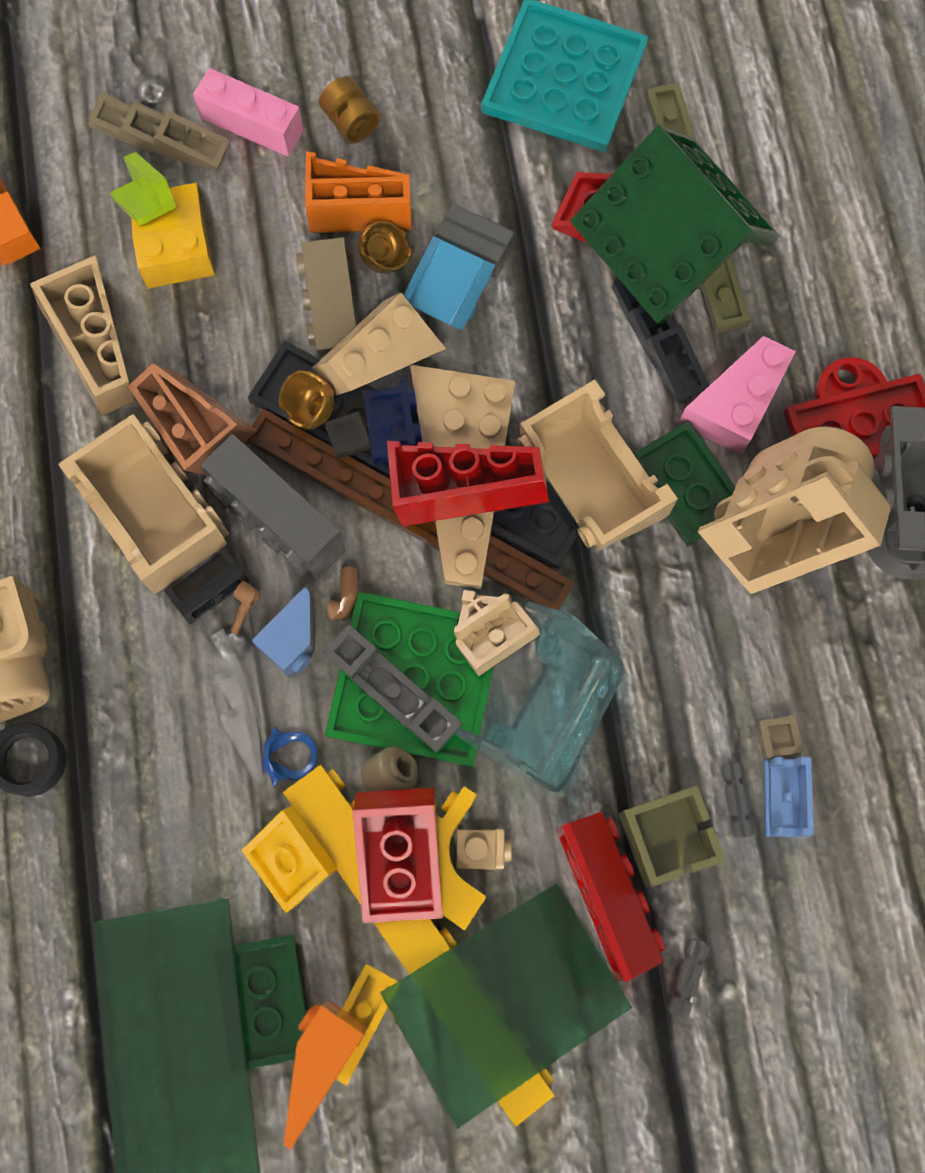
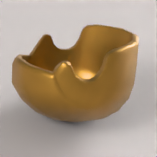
[358,220,413,274]
[278,370,335,430]

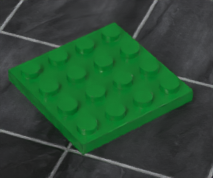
[324,591,494,768]

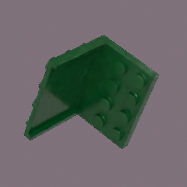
[570,125,780,324]

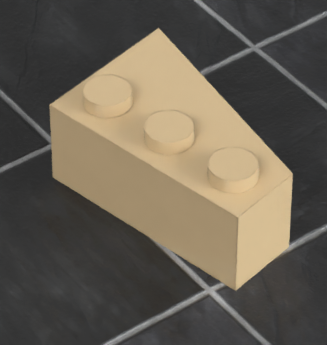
[312,293,446,396]

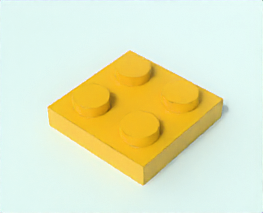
[241,805,338,913]

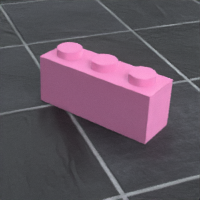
[193,68,304,157]

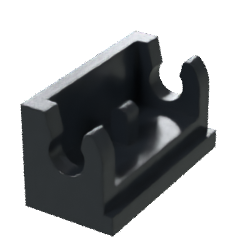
[164,547,249,624]

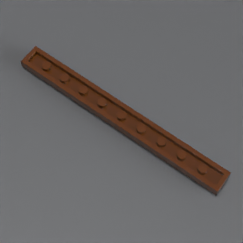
[246,409,575,616]

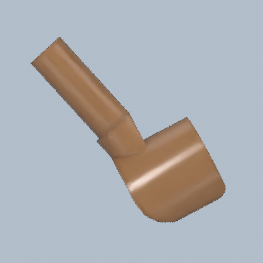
[230,581,260,635]

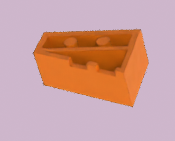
[305,151,412,233]

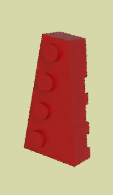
[387,441,549,527]

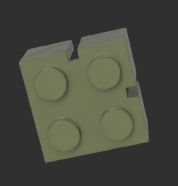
[619,785,726,888]

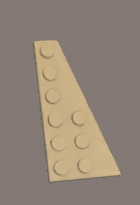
[410,365,515,590]

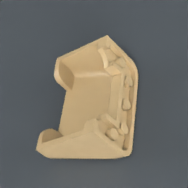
[517,380,678,551]

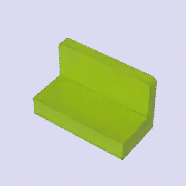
[110,152,177,225]

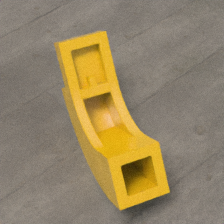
[437,786,486,930]

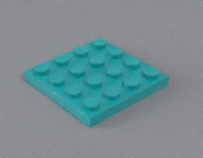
[481,0,649,153]

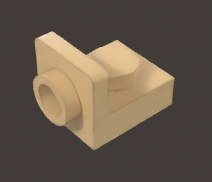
[457,829,512,870]

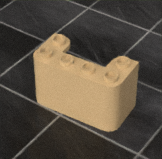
[58,414,229,595]

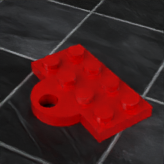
[783,357,925,459]

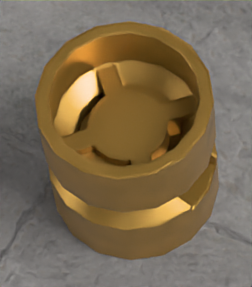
[319,76,381,144]

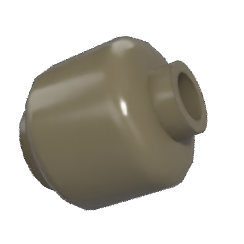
[361,746,417,792]

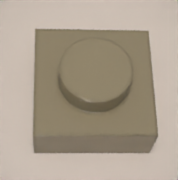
[756,715,804,760]

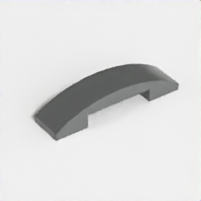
[323,624,463,753]

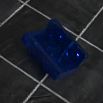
[363,378,422,464]

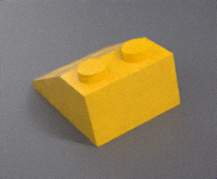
[131,182,215,289]

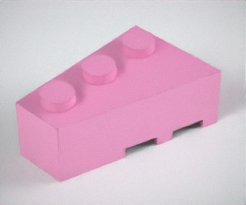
[678,336,796,455]

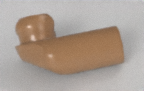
[328,566,359,621]

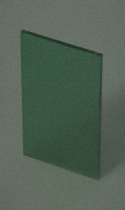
[93,898,261,1173]

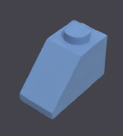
[252,587,314,678]

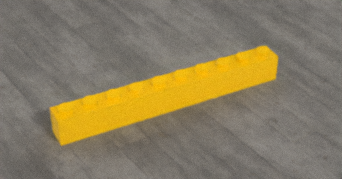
[283,765,555,1127]

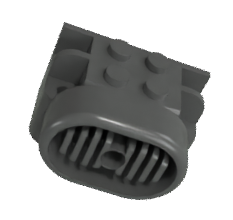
[867,406,925,580]

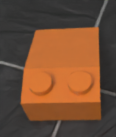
[283,1000,369,1150]

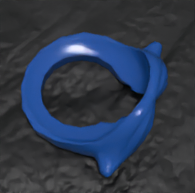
[264,727,318,786]

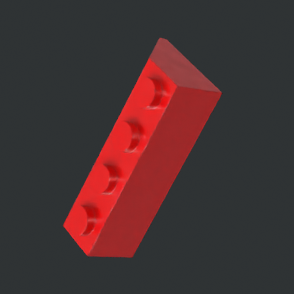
[556,811,665,982]

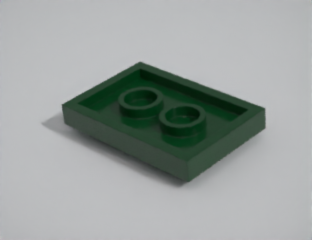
[633,420,736,547]
[215,934,307,1073]

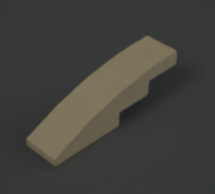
[88,92,230,171]

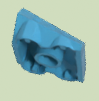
[404,236,495,330]

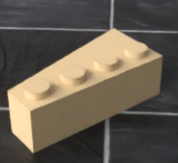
[30,255,134,416]

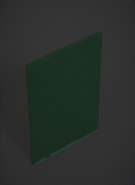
[380,883,632,1129]

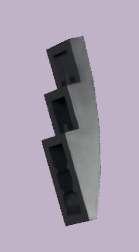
[612,281,710,403]

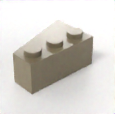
[296,237,357,354]

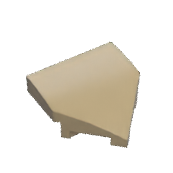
[454,590,540,677]

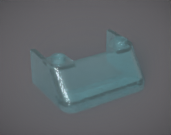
[455,601,623,792]

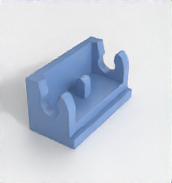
[763,757,814,838]

